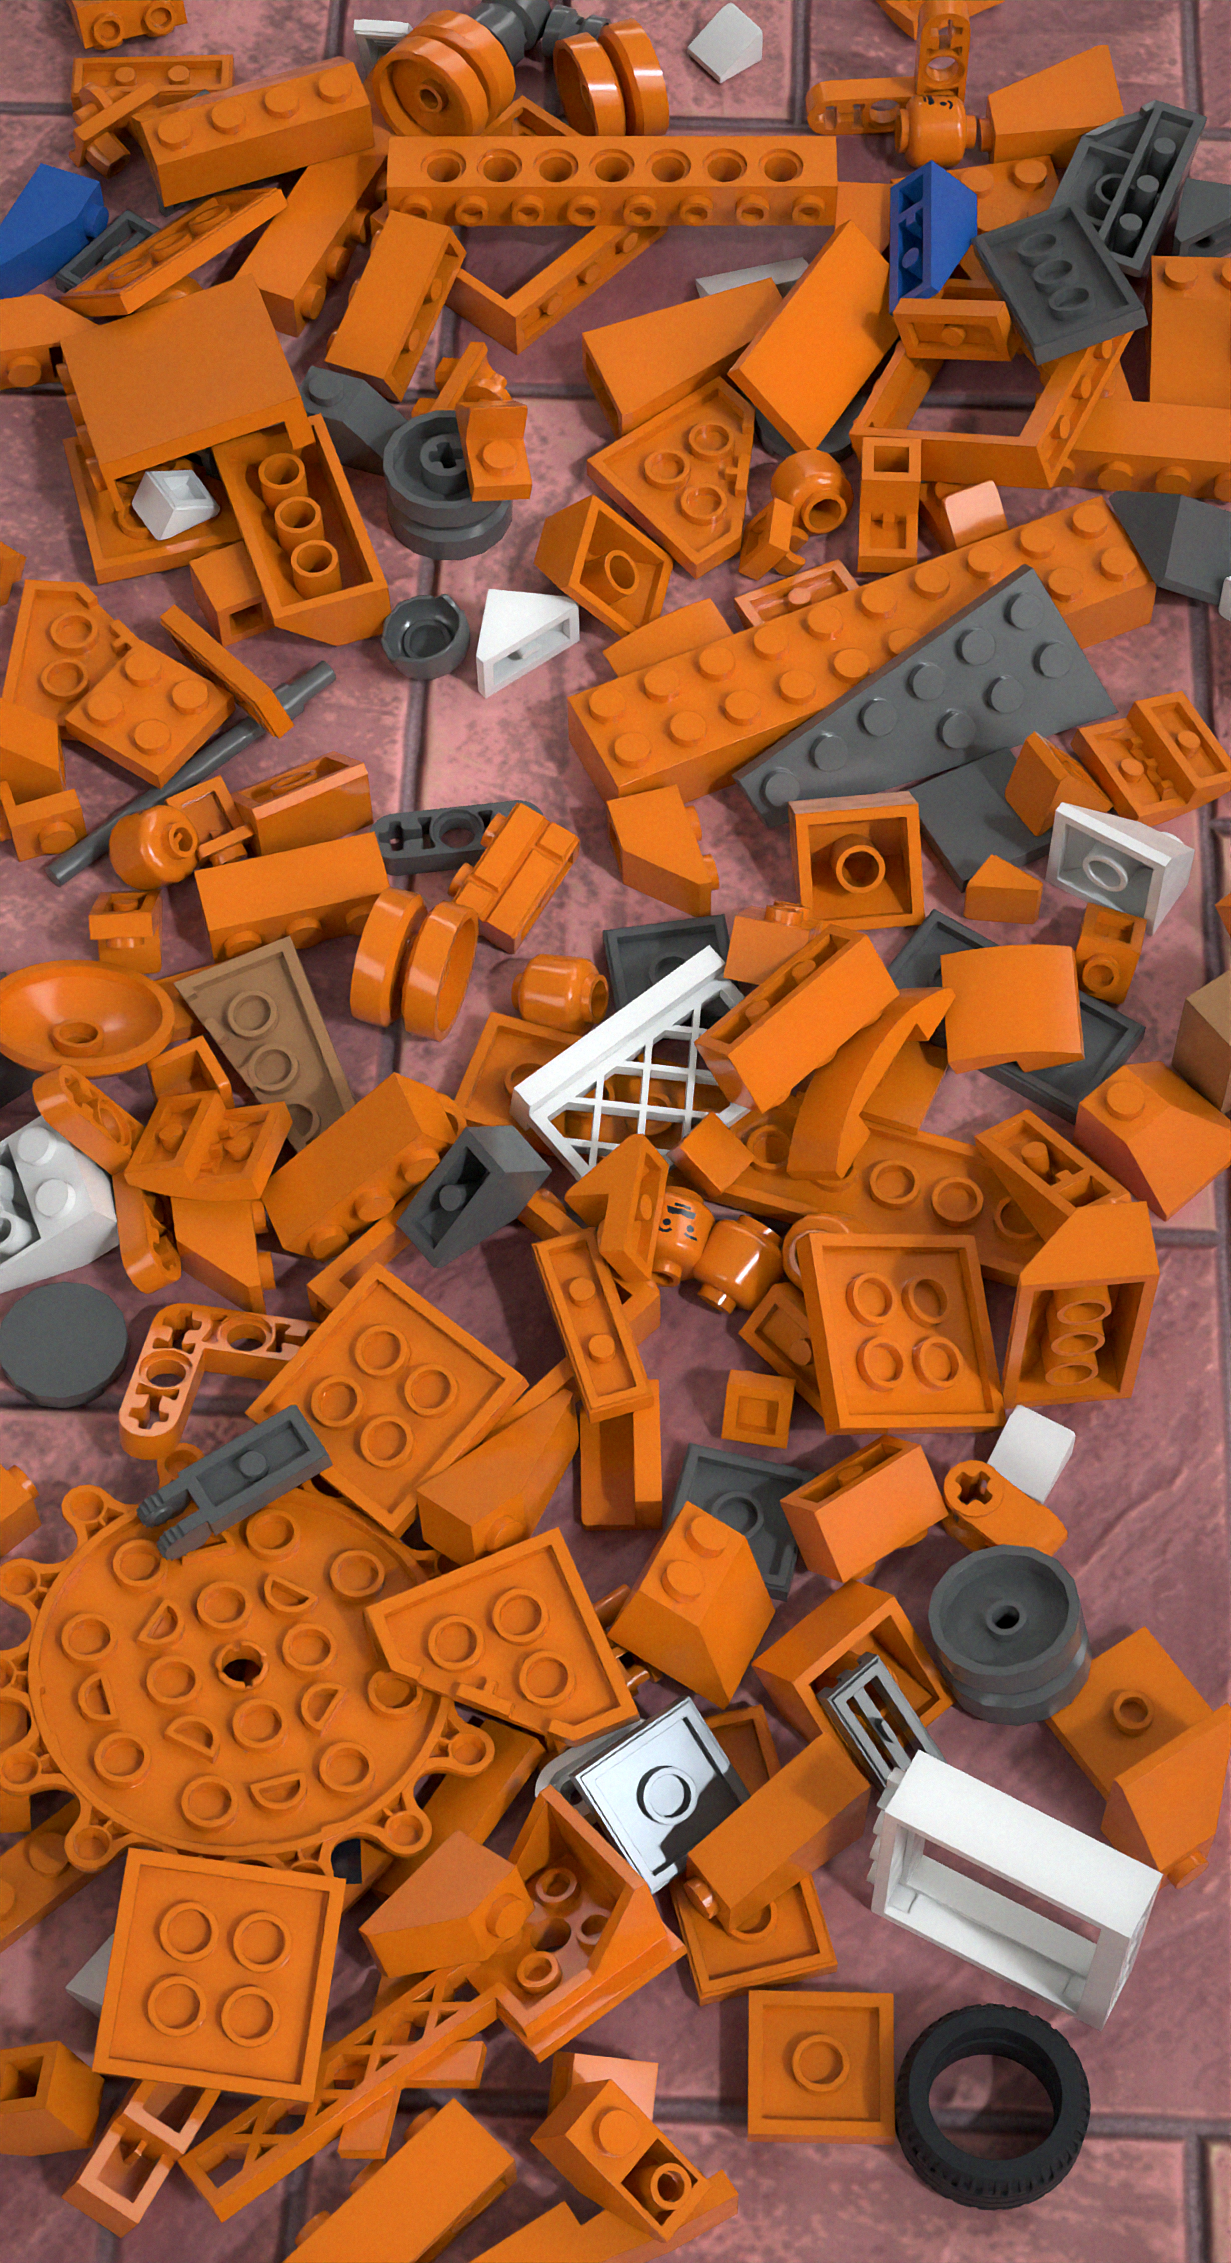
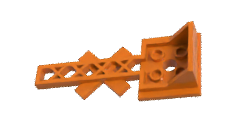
[177,1784,687,2223]

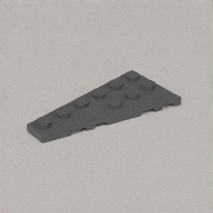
[732,564,1119,828]

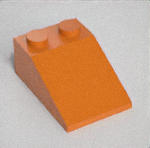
[1144,256,1231,409]

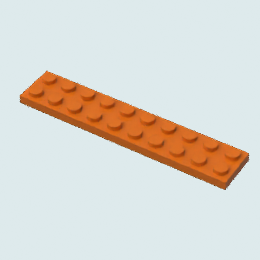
[454,1011,1046,1287]

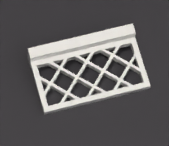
[509,945,752,1181]

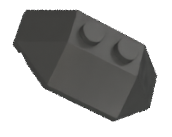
[1048,100,1207,278]

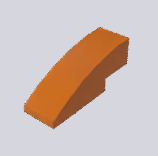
[61,2079,222,2238]

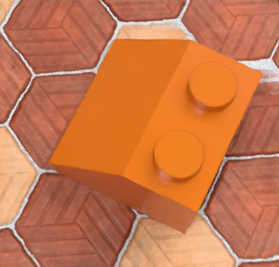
[788,791,925,931]
[606,1500,776,1710]
[750,1579,956,1780]

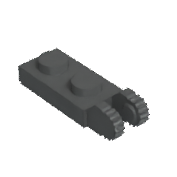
[136,1404,333,1561]

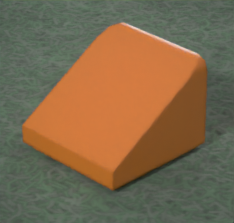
[963,854,1044,924]
[666,1111,756,1202]

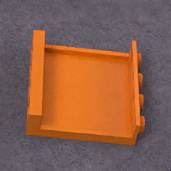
[56,273,316,511]

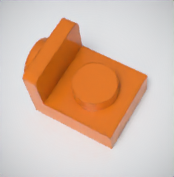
[1075,902,1147,1004]

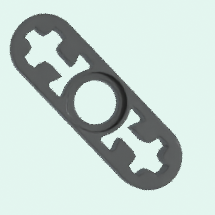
[370,800,543,876]

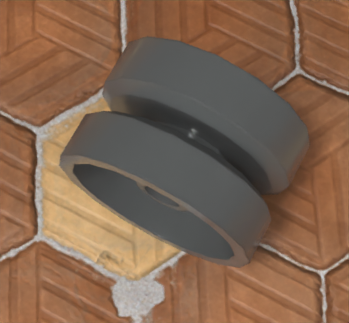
[383,410,513,560]
[928,1544,1093,1726]

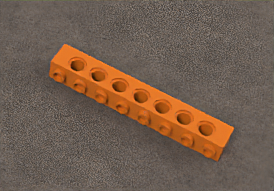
[386,136,838,227]

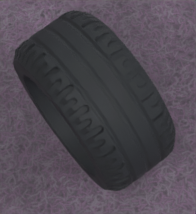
[895,2003,1091,2211]

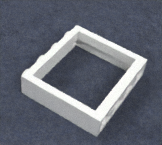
[866,1749,1163,2031]

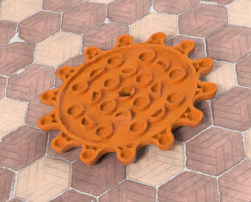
[0,1443,495,1877]

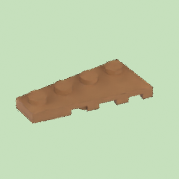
[173,936,356,1154]

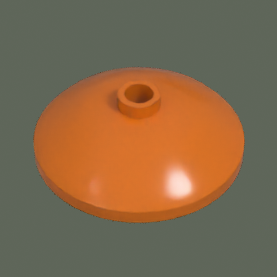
[0,960,175,1080]

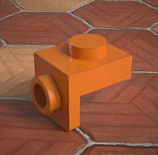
[164,775,255,869]
[0,780,88,862]

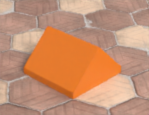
[230,751,374,857]

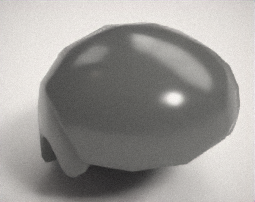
[381,594,470,680]

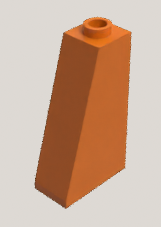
[582,277,785,440]

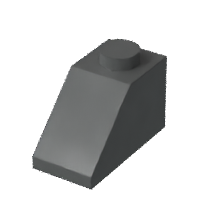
[298,366,408,477]
[396,1125,552,1268]

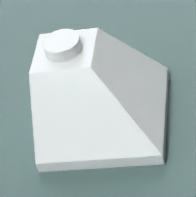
[1045,802,1195,936]

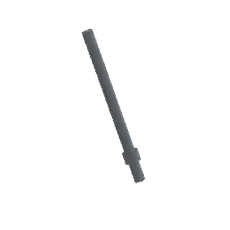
[45,661,336,887]

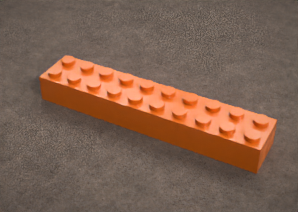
[567,495,1157,805]

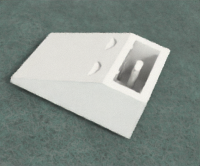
[0,1115,119,1294]

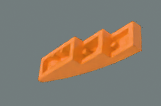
[469,2169,739,2263]

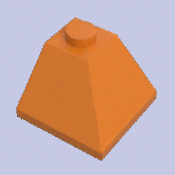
[533,494,675,638]
[1072,1061,1231,1222]
[1100,1703,1231,1891]

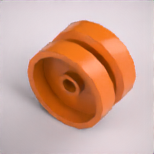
[372,10,516,136]
[553,18,669,136]
[350,886,479,1042]

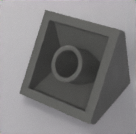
[1108,491,1231,606]

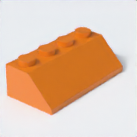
[131,56,375,207]
[210,413,391,647]
[1001,1198,1160,1409]

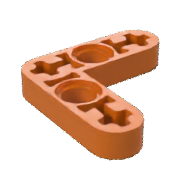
[805,0,971,136]
[32,1065,181,1294]
[119,1303,321,1460]

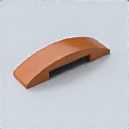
[787,987,957,1180]

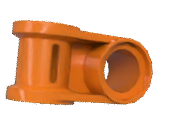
[939,1460,1068,1557]

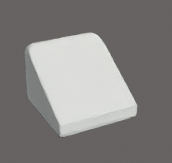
[687,2,763,83]
[132,470,220,540]
[987,1404,1076,1504]

